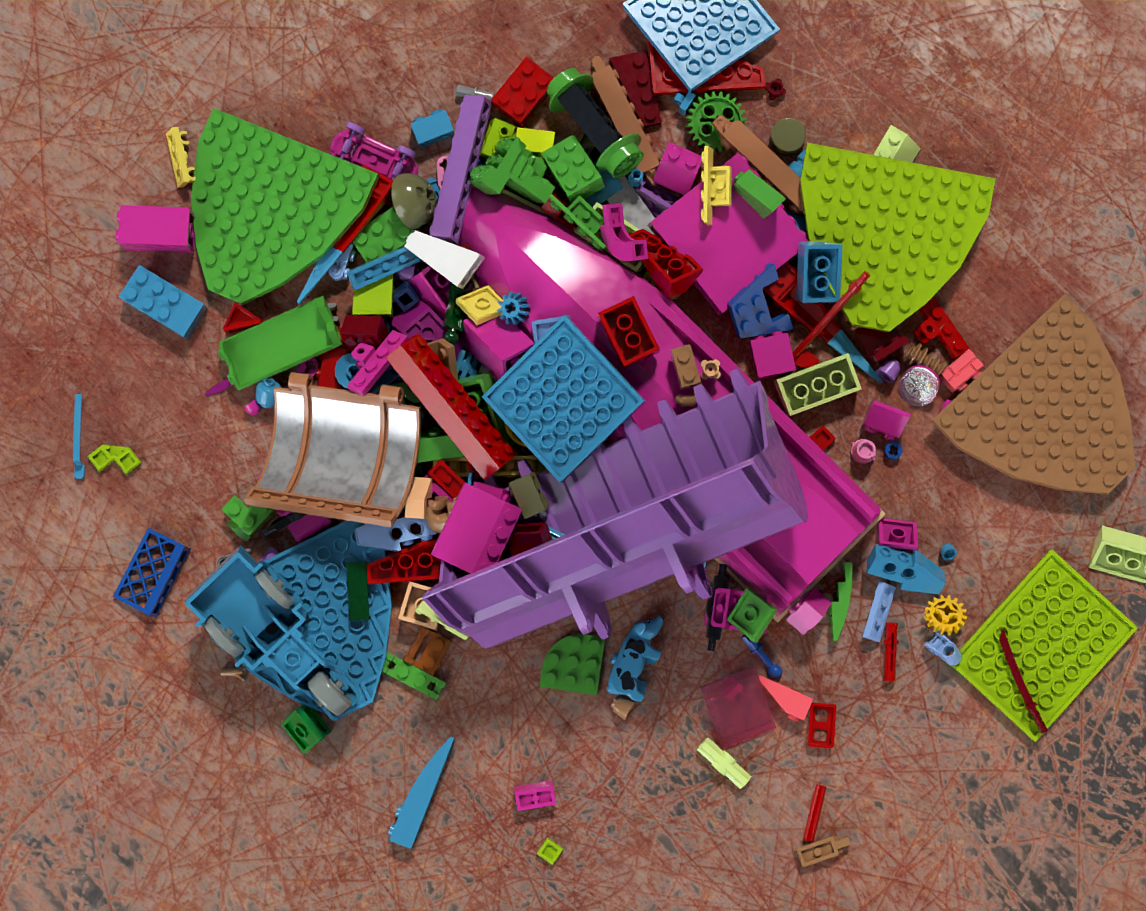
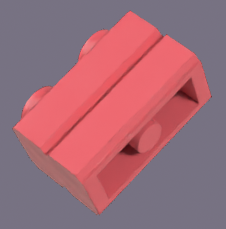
[938,349,984,393]

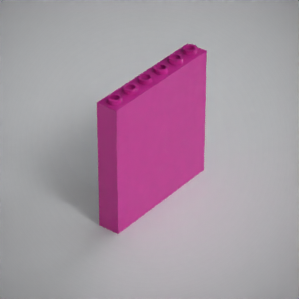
[647,152,808,316]

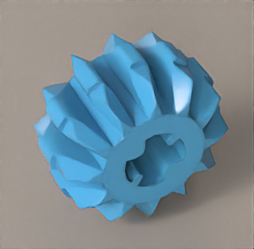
[497,292,531,325]

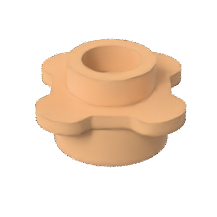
[701,359,721,380]

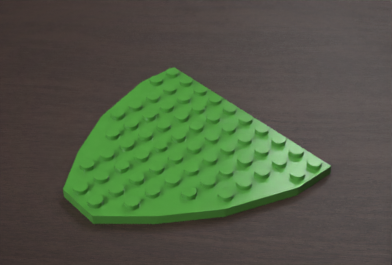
[191,108,380,305]

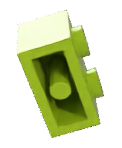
[480,118,516,159]

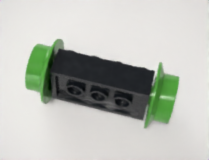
[547,68,644,178]

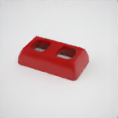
[808,703,836,748]

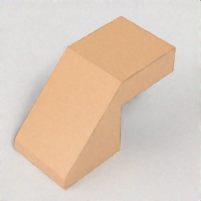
[405,477,432,519]

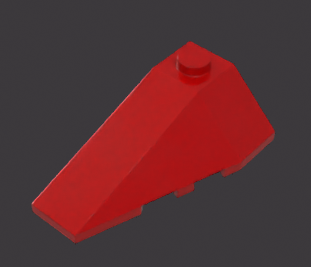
[629,229,703,300]
[367,540,441,584]

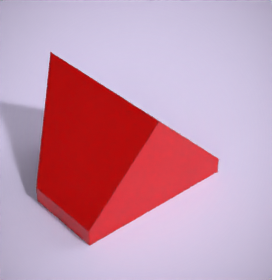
[223,302,263,334]

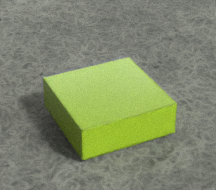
[537,837,564,865]

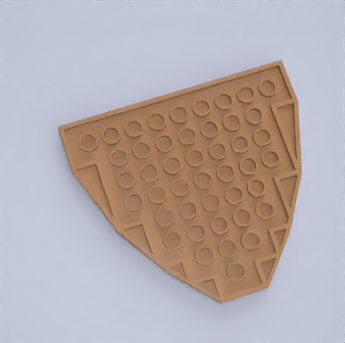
[931,294,1135,495]

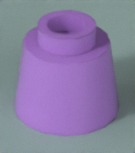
[396,264,419,282]
[876,358,900,383]

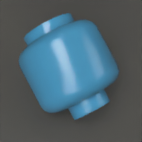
[255,378,281,408]

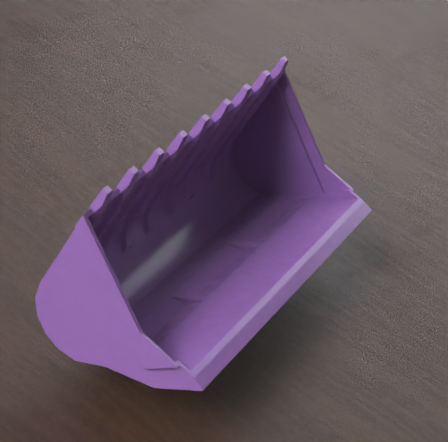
[422,368,808,649]

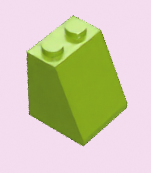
[353,273,395,321]

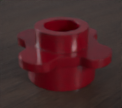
[765,78,786,100]

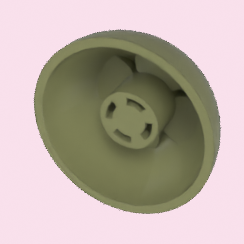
[391,173,436,230]

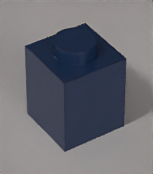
[392,279,420,312]

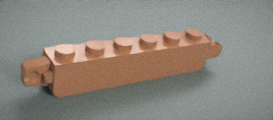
[591,56,661,187]
[712,115,804,216]

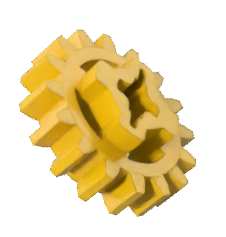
[924,595,967,636]

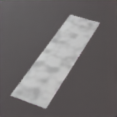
[607,176,655,235]

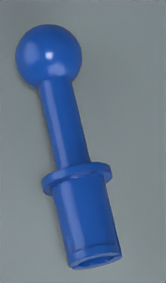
[741,634,783,680]

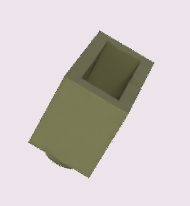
[509,472,550,519]

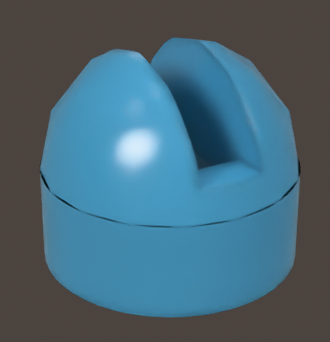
[940,543,957,560]

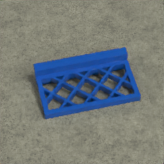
[113,528,191,618]

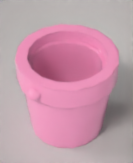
[851,439,876,464]

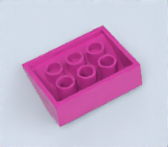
[431,482,522,573]

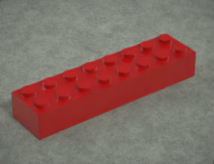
[386,333,516,480]

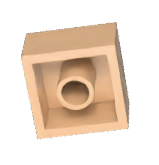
[398,581,439,630]

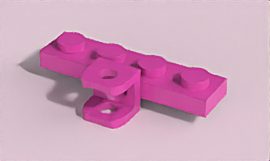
[347,330,409,396]

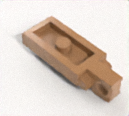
[795,835,851,868]

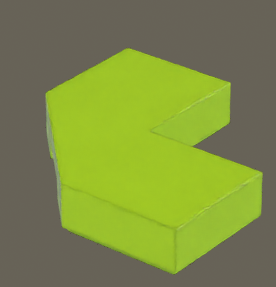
[87,445,142,475]

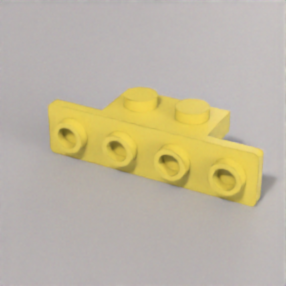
[701,146,732,225]

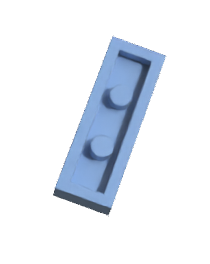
[863,581,896,643]

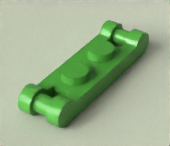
[382,652,447,700]

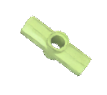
[697,737,752,789]

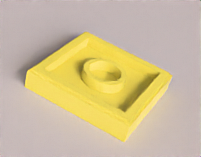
[456,286,503,325]

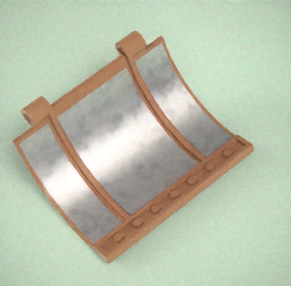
[244,372,421,527]

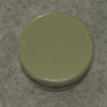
[770,118,806,155]

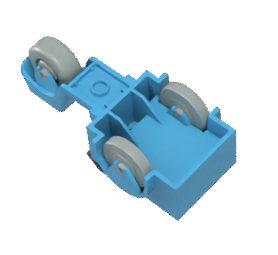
[184,545,360,720]

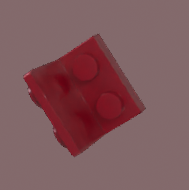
[854,327,909,365]

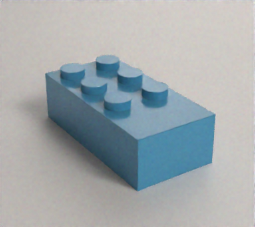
[119,265,208,340]

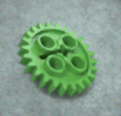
[686,91,747,153]

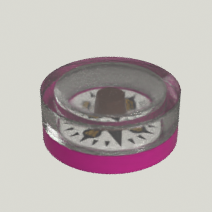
[899,365,940,406]

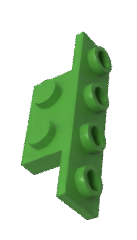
[549,194,608,252]

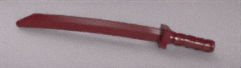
[999,630,1048,734]

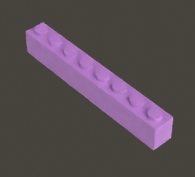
[430,95,492,244]

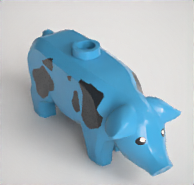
[607,615,663,702]

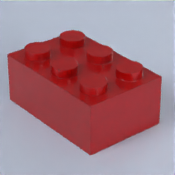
[491,56,554,128]
[598,296,660,370]

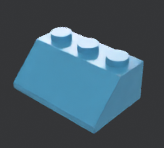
[796,241,842,303]

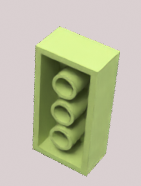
[774,353,862,416]

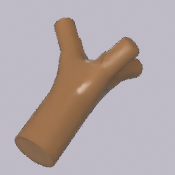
[221,666,246,681]

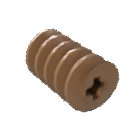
[903,343,947,376]

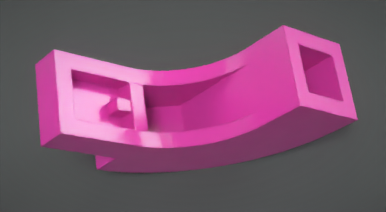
[600,203,648,261]

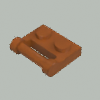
[403,625,451,676]

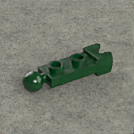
[443,282,474,345]

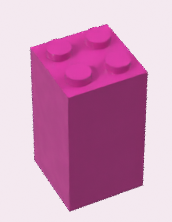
[115,205,195,253]
[463,316,535,380]

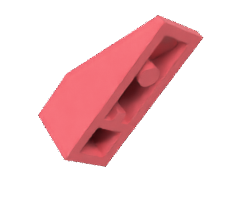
[756,675,813,722]

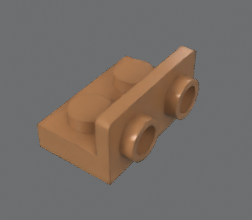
[427,338,458,381]

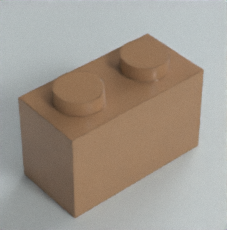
[670,344,701,391]

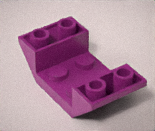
[388,300,468,360]

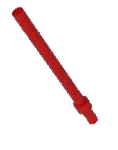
[792,271,871,360]

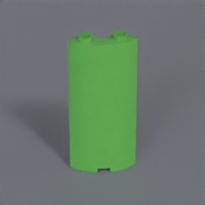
[218,296,343,391]

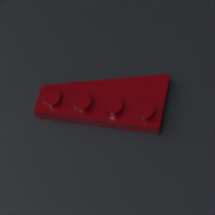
[609,50,662,128]

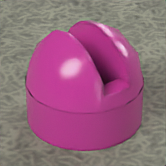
[244,399,261,415]

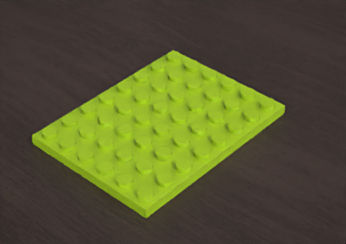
[951,549,1138,742]

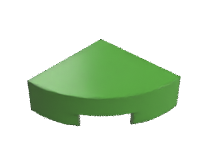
[228,519,251,542]

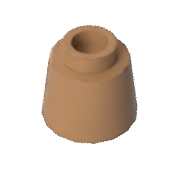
[611,696,636,721]

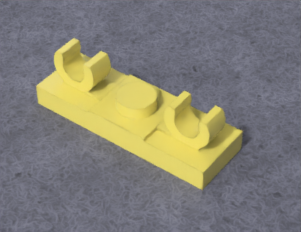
[166,127,196,188]

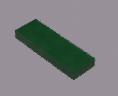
[346,561,370,621]

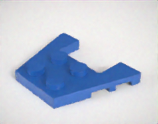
[727,262,793,338]

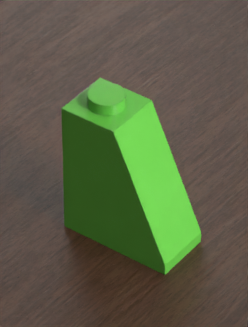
[732,169,786,219]

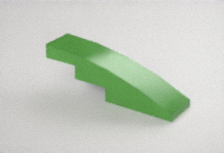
[829,562,852,641]

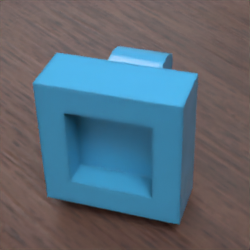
[674,92,695,116]

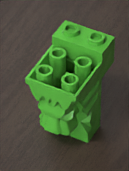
[469,137,555,203]

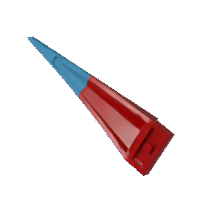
[297,164,393,304]
[762,261,882,383]

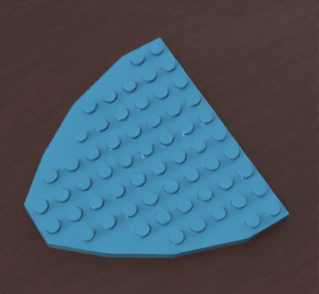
[242,521,392,717]

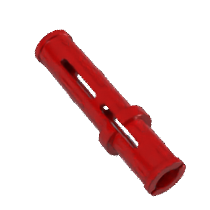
[883,622,899,681]

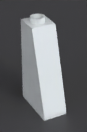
[405,230,485,289]

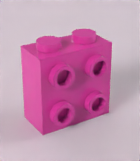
[749,331,796,380]

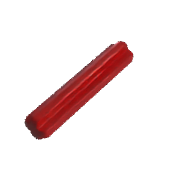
[803,784,826,842]

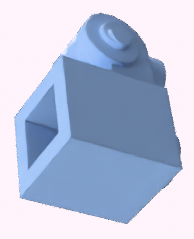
[329,244,356,281]

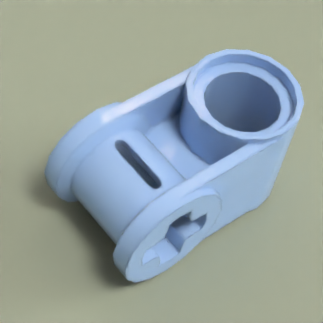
[924,630,962,665]

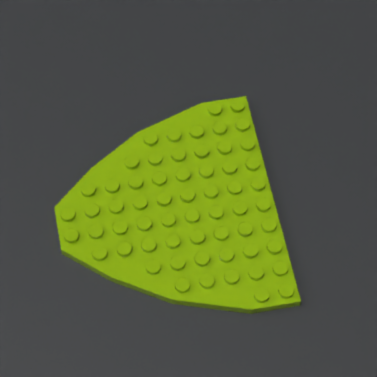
[800,142,996,332]

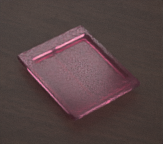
[700,666,776,749]

